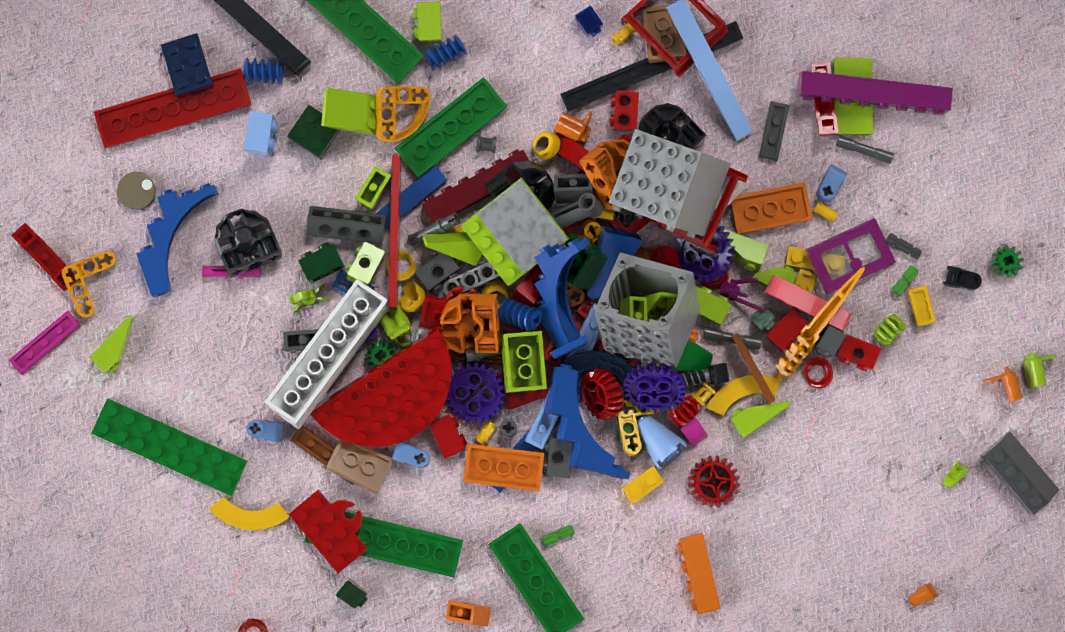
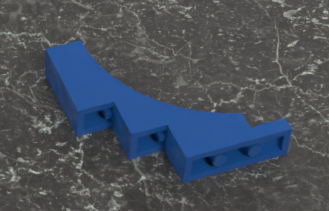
[544,364,630,479]

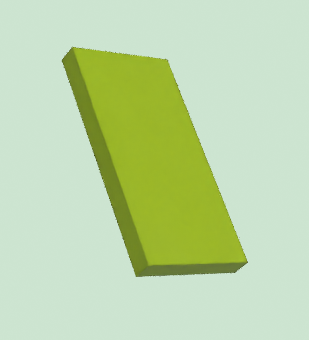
[833,58,873,135]

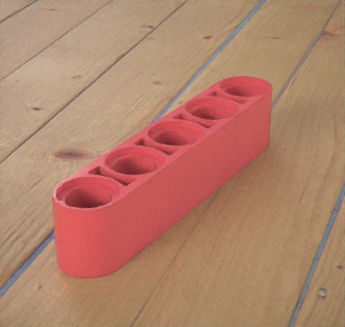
[764,275,852,332]

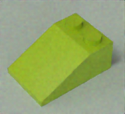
[321,87,376,135]

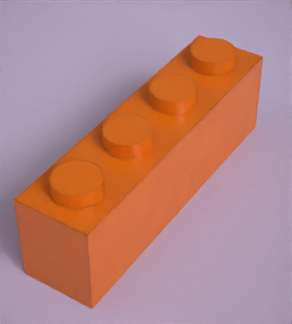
[677,533,721,614]

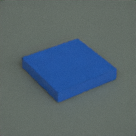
[550,335,588,360]

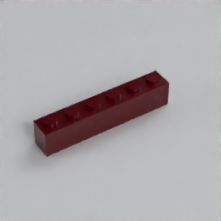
[422,149,529,224]

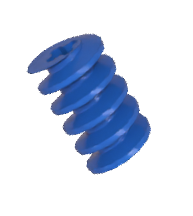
[425,35,468,71]
[243,58,284,84]
[499,298,543,332]

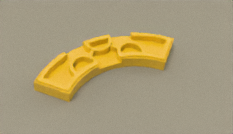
[706,375,782,416]
[209,497,290,530]

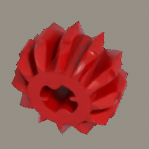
[668,395,701,427]

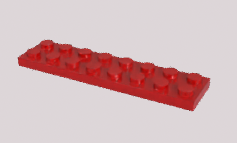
[94,68,252,149]

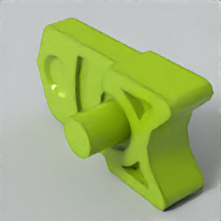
[943,461,970,488]

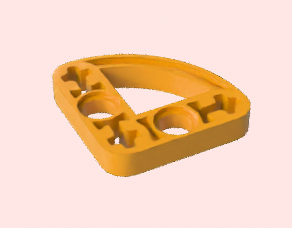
[376,86,430,142]

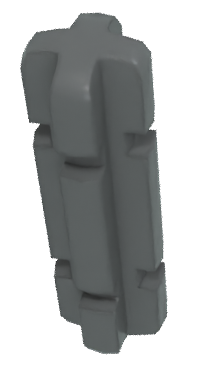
[886,233,922,259]

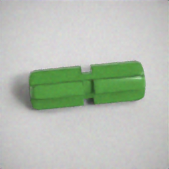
[892,265,919,296]
[542,525,575,546]

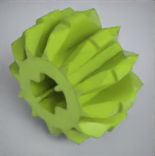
[874,314,906,347]

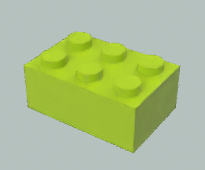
[500,331,547,393]

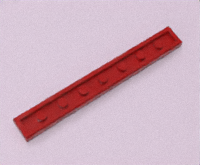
[388,154,402,310]

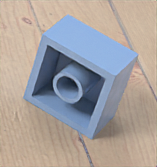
[244,111,279,157]

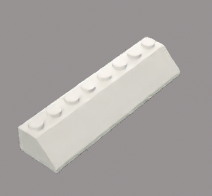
[264,279,389,429]

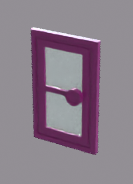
[805,218,896,295]

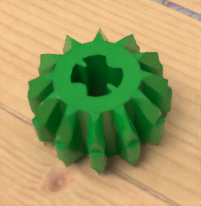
[991,245,1024,278]
[364,340,396,369]

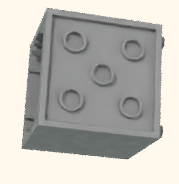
[609,129,731,239]
[595,252,700,369]

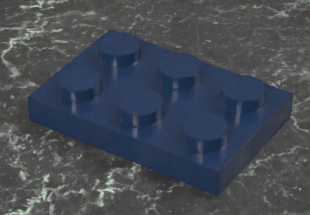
[161,33,213,98]

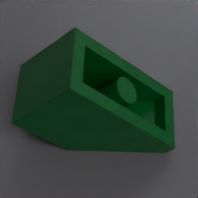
[336,579,368,609]

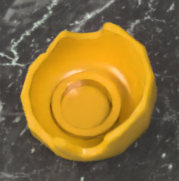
[399,281,426,313]

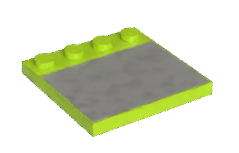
[461,178,569,286]

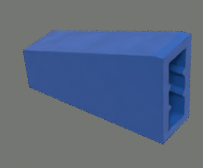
[583,226,642,300]

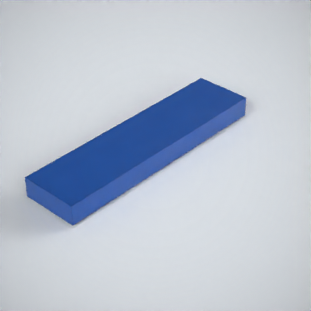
[376,165,447,228]

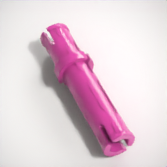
[202,265,261,279]

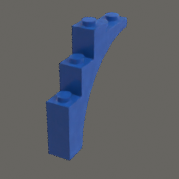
[136,183,219,298]
[534,237,590,349]

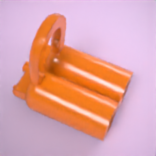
[554,111,593,142]
[983,366,1023,402]

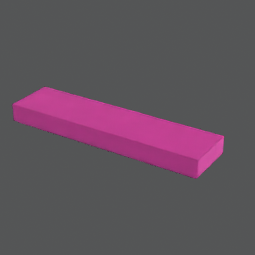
[9,310,81,375]

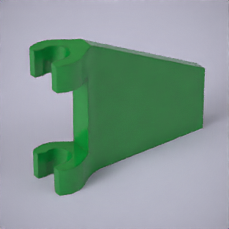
[659,339,713,371]

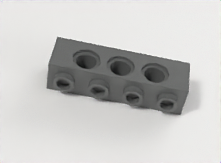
[307,206,386,245]

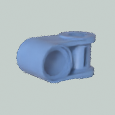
[816,164,848,202]
[246,420,285,442]
[391,442,430,467]

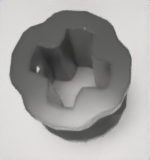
[476,135,497,154]
[500,419,517,437]

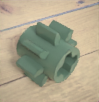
[752,308,776,332]

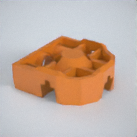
[579,139,630,210]
[440,294,501,353]

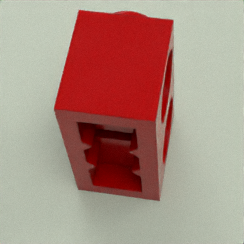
[610,90,639,132]

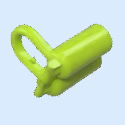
[379,305,413,347]
[1023,352,1057,388]

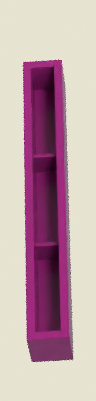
[797,71,953,115]

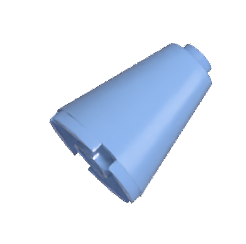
[637,416,687,469]

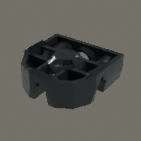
[638,103,707,149]
[484,160,555,210]
[214,209,282,278]

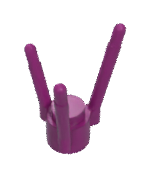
[720,278,764,312]

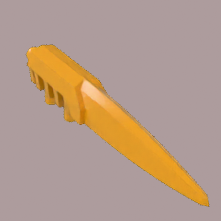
[774,267,865,381]

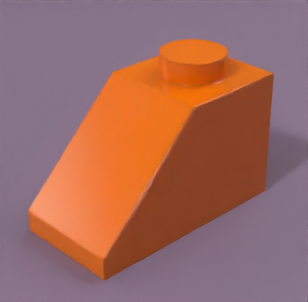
[446,600,491,627]

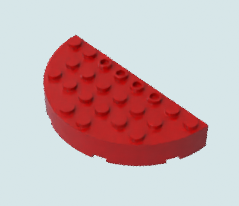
[311,325,452,447]

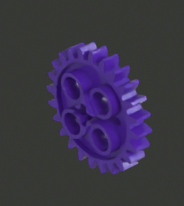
[675,220,735,282]
[446,361,507,424]
[623,363,686,413]

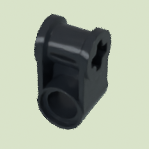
[943,266,982,291]

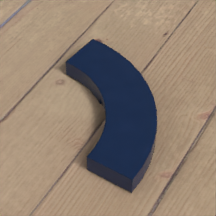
[563,350,637,384]

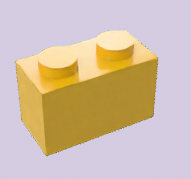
[621,466,664,504]

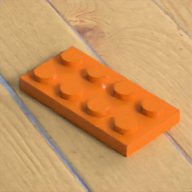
[731,182,813,234]
[463,444,544,492]

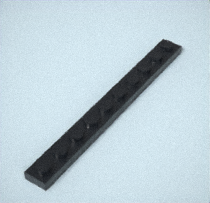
[560,21,743,112]

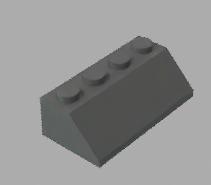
[980,431,1059,515]

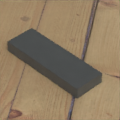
[759,101,790,161]

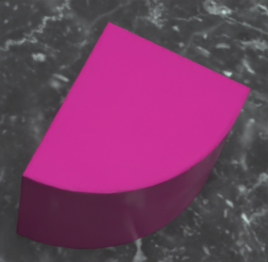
[679,417,708,447]

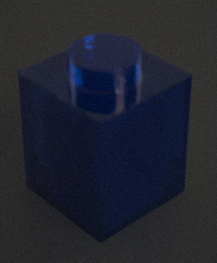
[574,5,603,37]

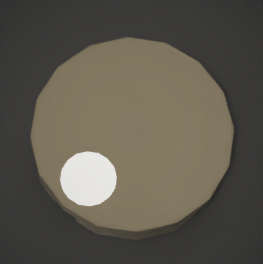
[117,171,156,210]

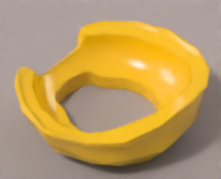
[532,131,560,161]
[386,250,416,281]
[480,281,509,311]

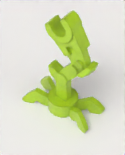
[288,284,330,312]

